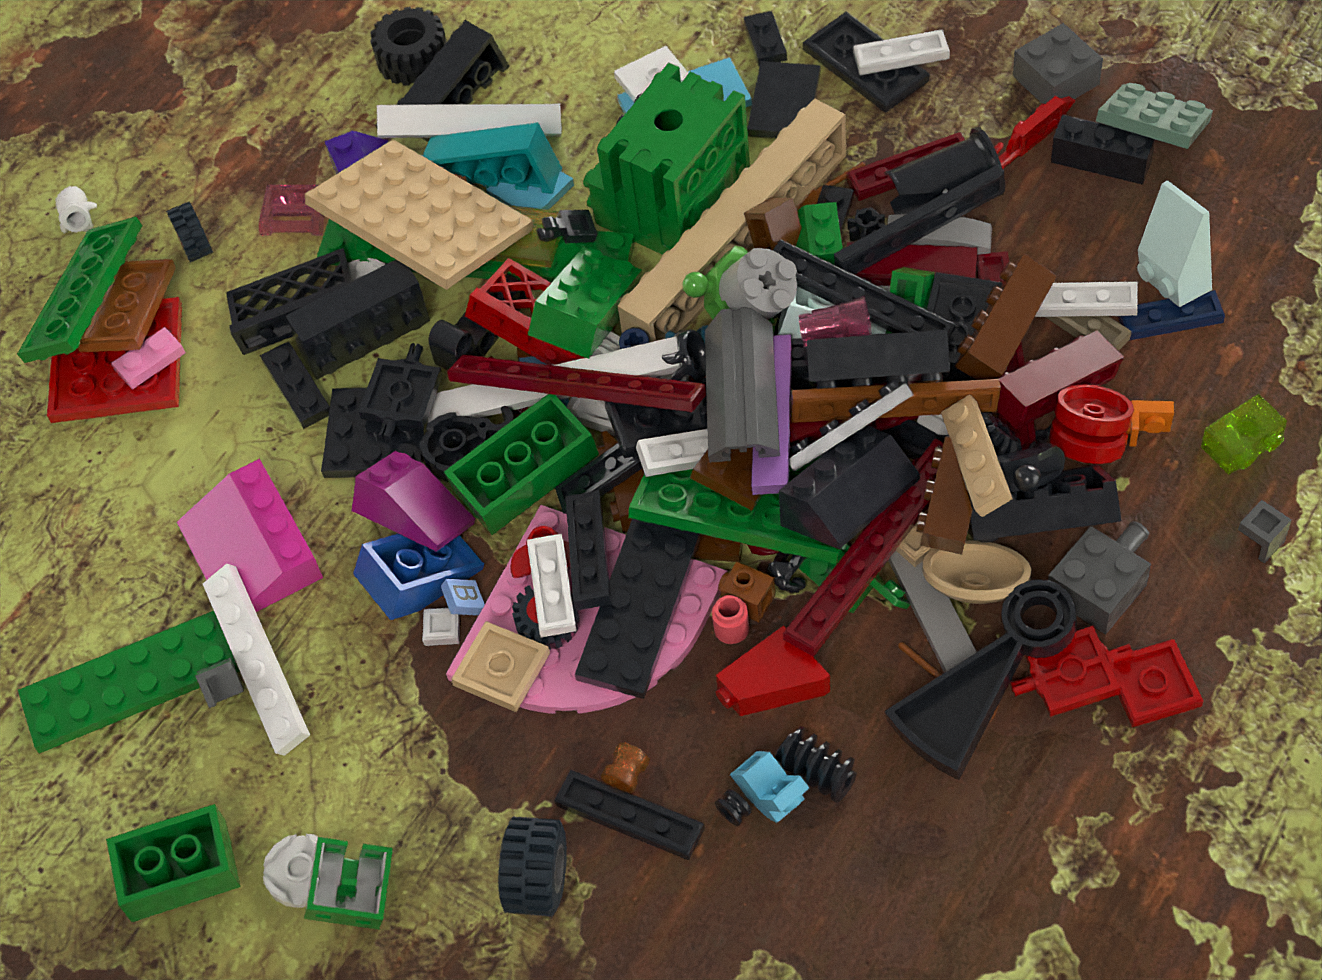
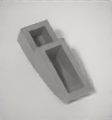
[888,214,992,255]

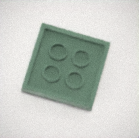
[1096,83,1213,149]

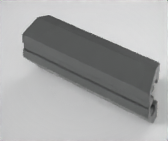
[705,307,780,462]

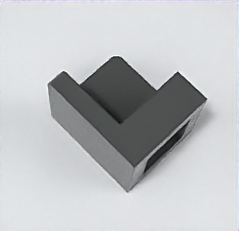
[1238,500,1291,563]
[195,657,244,709]

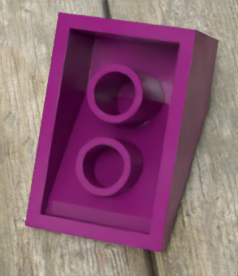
[351,451,475,551]

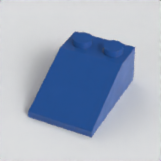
[353,533,484,620]

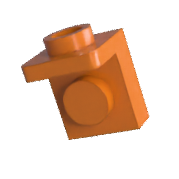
[1126,400,1174,447]

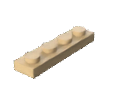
[941,394,1012,517]

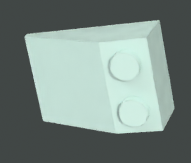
[1137,180,1212,307]

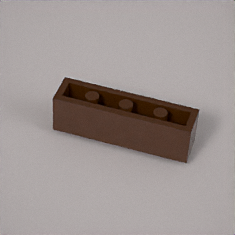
[954,254,1057,380]

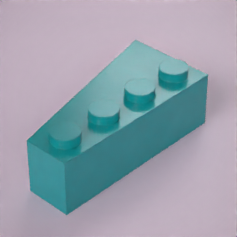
[422,122,562,194]

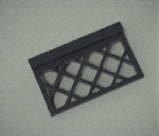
[226,248,353,355]

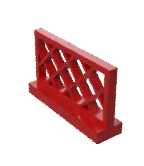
[465,258,617,365]

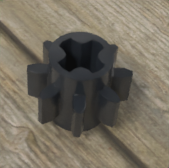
[847,208,886,241]

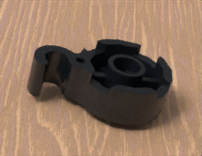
[419,406,514,482]

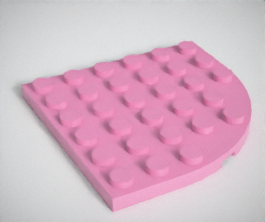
[446,505,727,714]

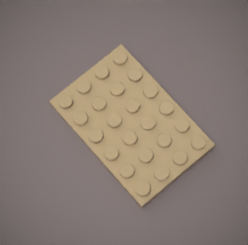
[305,139,533,290]

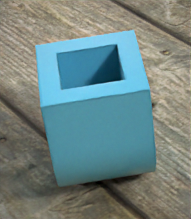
[730,751,809,823]

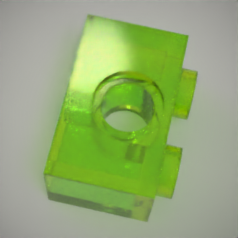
[1201,394,1287,475]

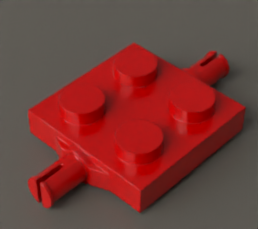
[1010,626,1134,717]

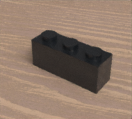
[1051,115,1155,185]

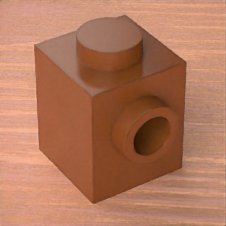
[718,561,776,622]

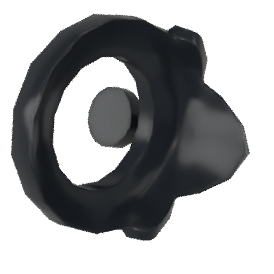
[767,551,806,593]

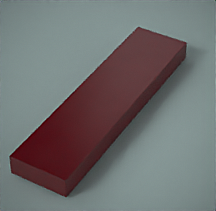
[846,132,965,201]

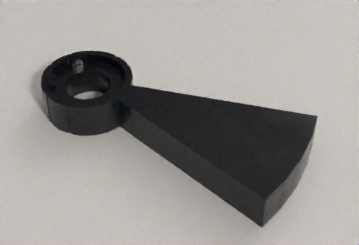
[884,580,1077,780]

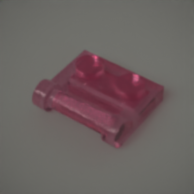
[258,185,324,236]

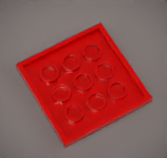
[47,297,182,423]

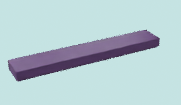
[752,335,792,495]

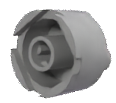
[719,248,797,320]

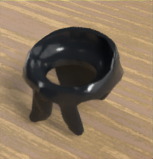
[662,329,706,381]

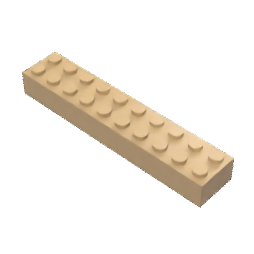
[618,99,846,343]

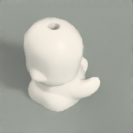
[56,186,97,233]

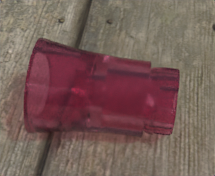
[799,296,872,347]

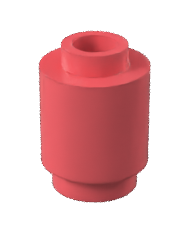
[712,595,749,644]

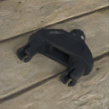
[997,440,1065,493]

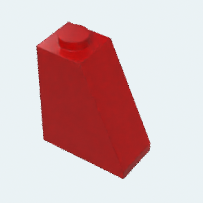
[715,625,831,716]

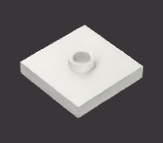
[614,46,688,102]

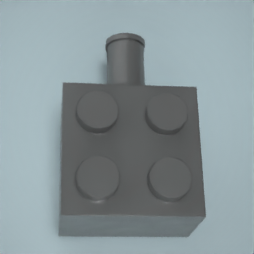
[1048,521,1151,635]

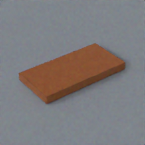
[78,259,176,352]

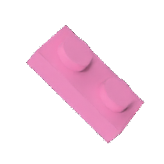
[111,327,185,389]

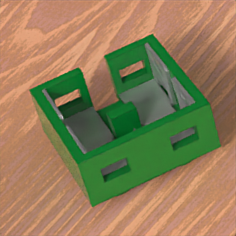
[304,837,393,930]

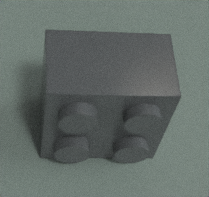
[1013,23,1103,104]

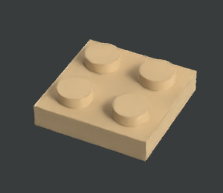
[451,621,550,712]

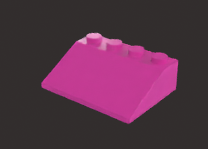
[177,458,323,612]

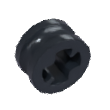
[714,789,752,826]

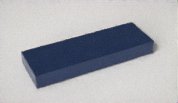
[1118,290,1225,340]

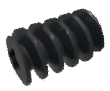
[774,726,857,803]

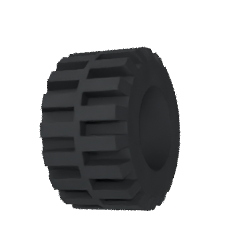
[370,7,447,86]

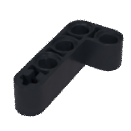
[428,273,527,371]

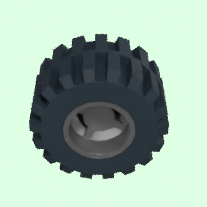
[498,816,567,917]

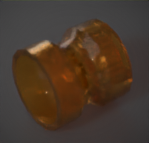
[601,743,650,794]

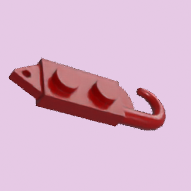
[994,96,1076,169]

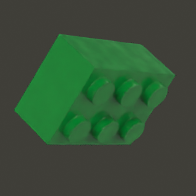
[106,804,241,922]

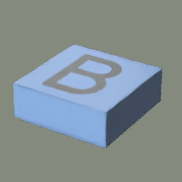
[441,579,485,615]

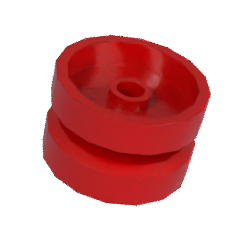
[1049,384,1134,464]

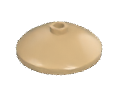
[922,540,1031,604]

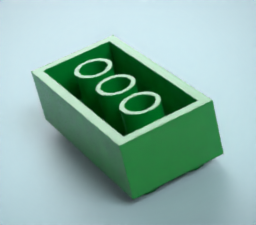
[528,247,642,359]
[444,394,599,535]

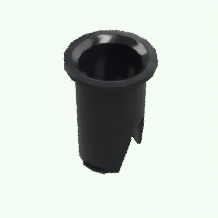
[884,127,1005,215]

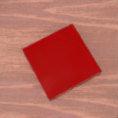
[1114,639,1203,728]

